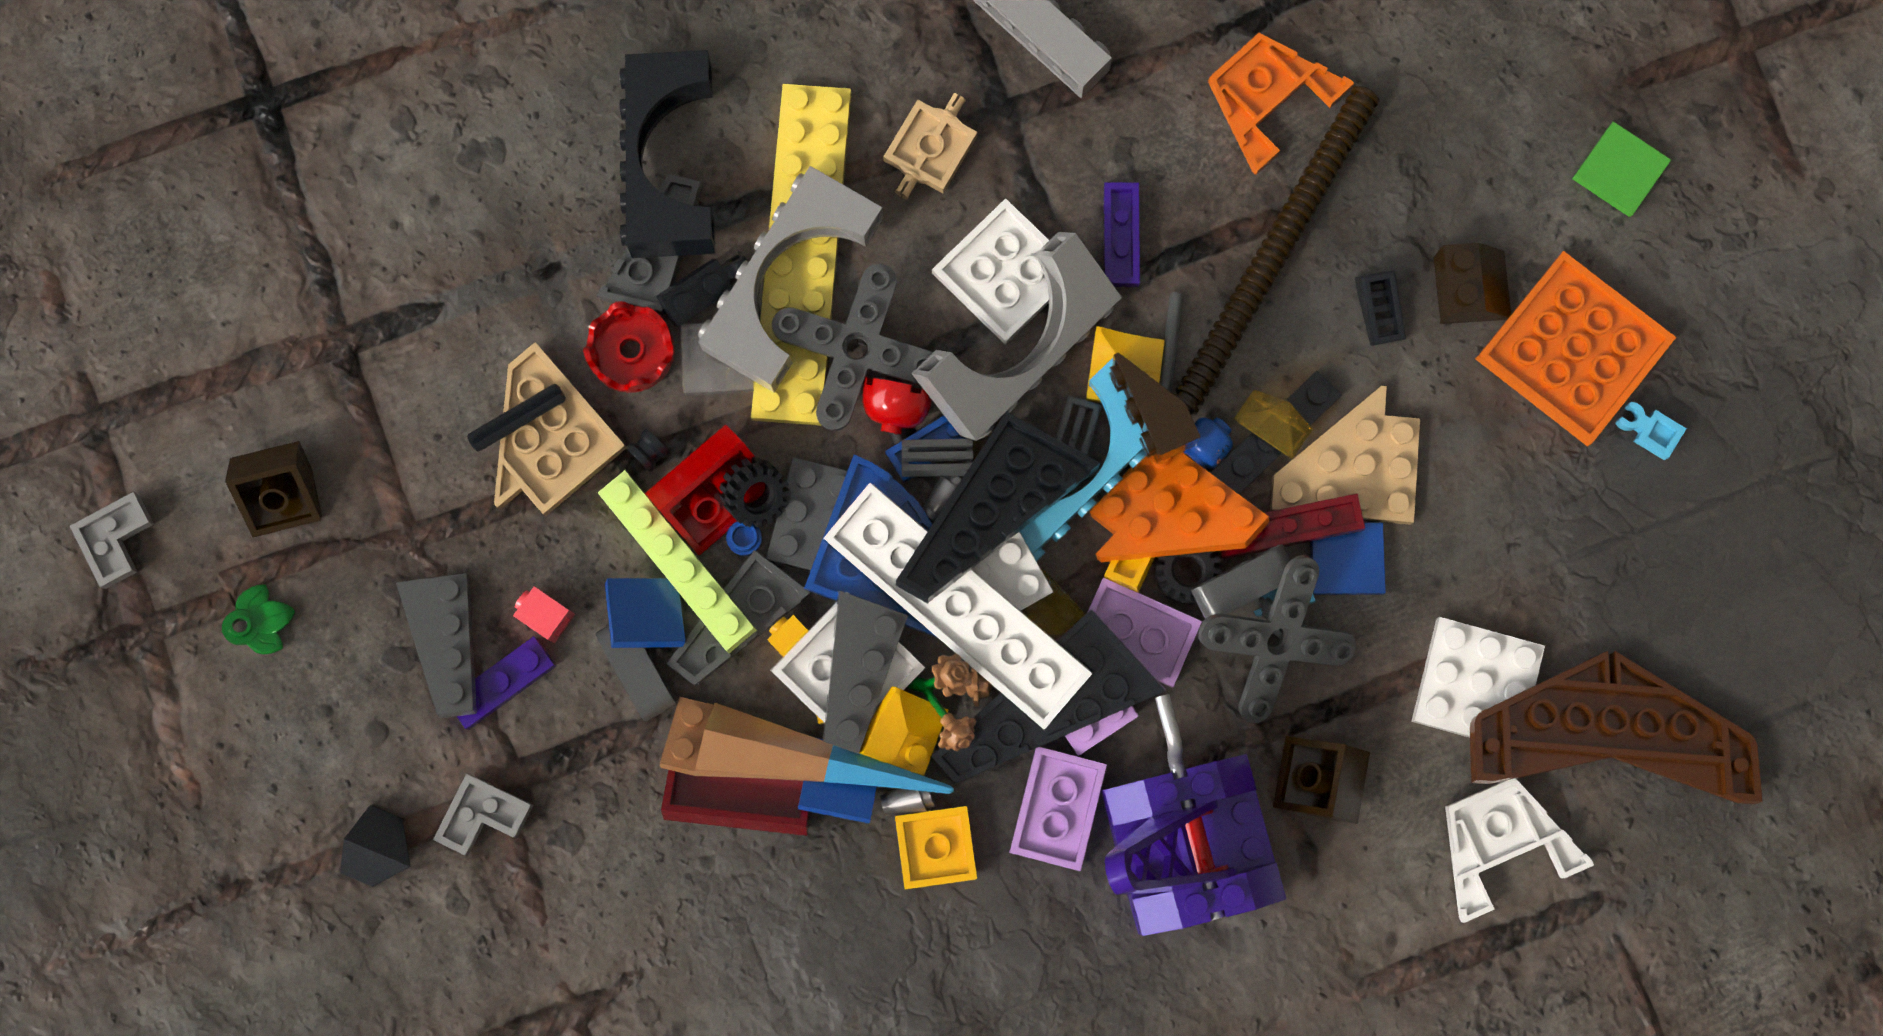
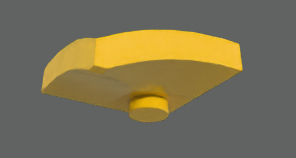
[1086,326,1165,403]
[859,686,948,776]

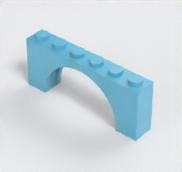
[1020,358,1146,561]

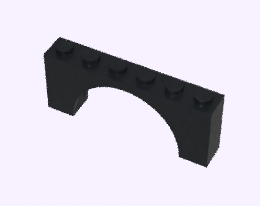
[620,50,716,258]

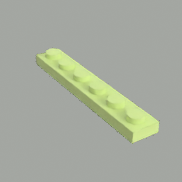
[598,470,757,653]

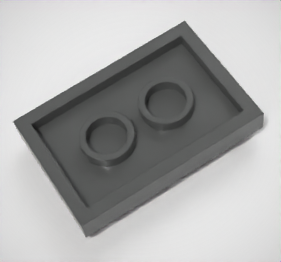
[766,458,847,571]

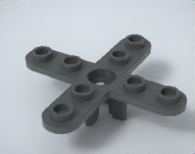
[772,264,933,431]
[1198,555,1356,723]

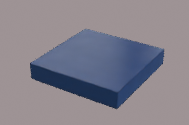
[1310,523,1386,595]
[605,578,685,648]
[798,738,877,823]

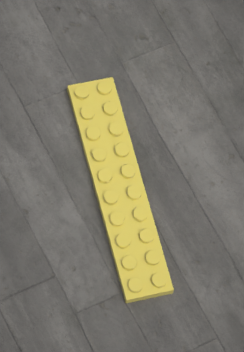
[751,84,852,426]

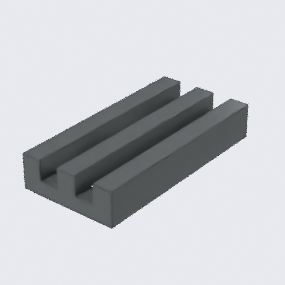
[1056,395,1102,455]
[902,439,973,477]

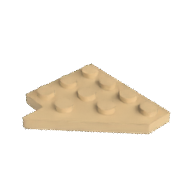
[494,342,626,516]
[1270,386,1420,525]

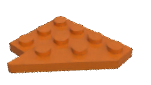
[1090,452,1270,563]

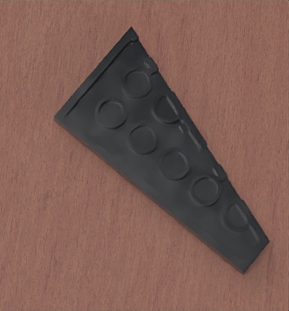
[895,412,1100,604]
[931,609,1167,784]

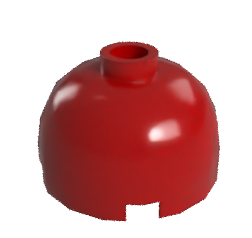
[862,377,932,435]

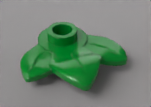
[222,584,295,655]

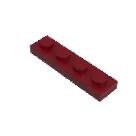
[1221,493,1365,559]

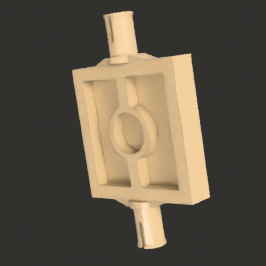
[883,93,977,199]

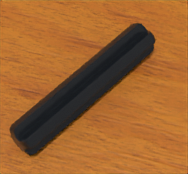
[467,384,566,451]

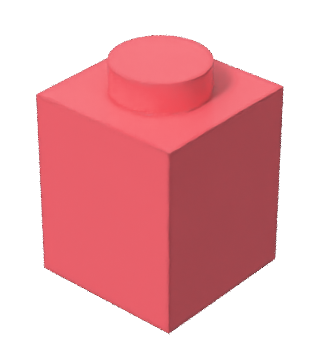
[513,587,575,643]

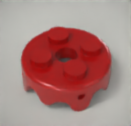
[583,301,675,393]

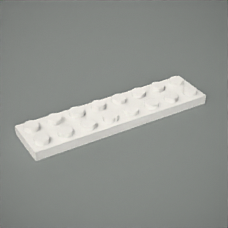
[823,483,1093,730]

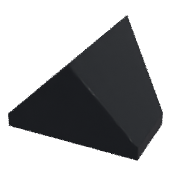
[340,805,411,887]

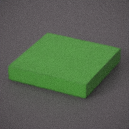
[1572,121,1671,217]

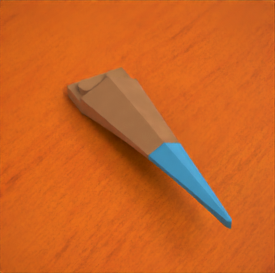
[660,697,954,794]

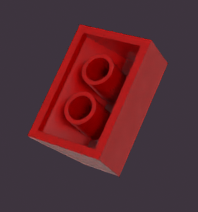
[645,424,765,556]

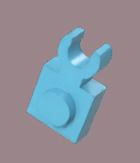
[1615,402,1687,460]

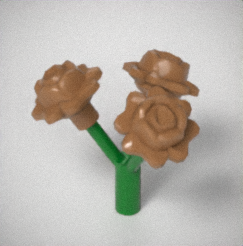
[906,654,992,751]

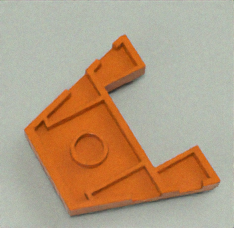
[1208,33,1354,175]

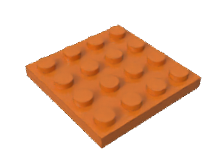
[1475,251,1677,447]

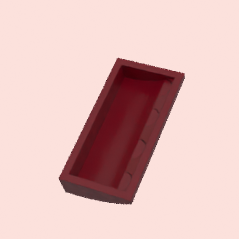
[661,770,810,836]

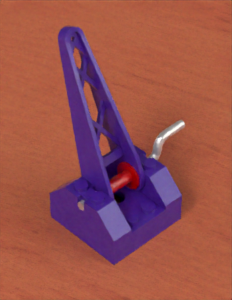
[1101,694,1286,936]

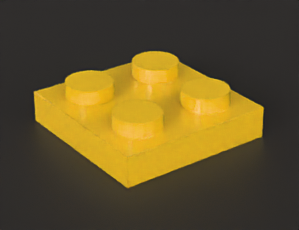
[895,806,977,889]

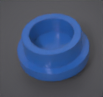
[726,521,762,556]

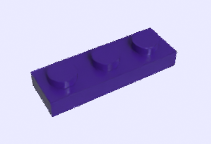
[1103,182,1140,287]
[457,636,556,730]

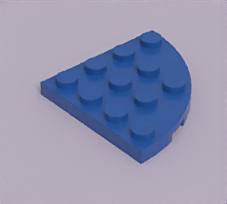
[804,455,938,638]

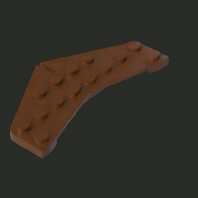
[1469,651,1762,805]

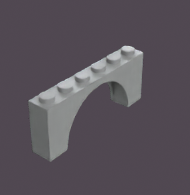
[698,166,884,393]
[912,232,1122,441]

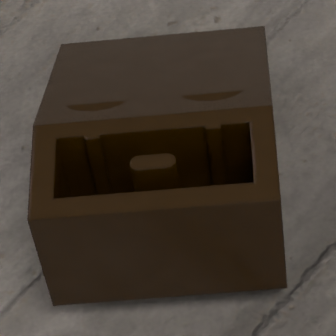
[1109,352,1201,463]

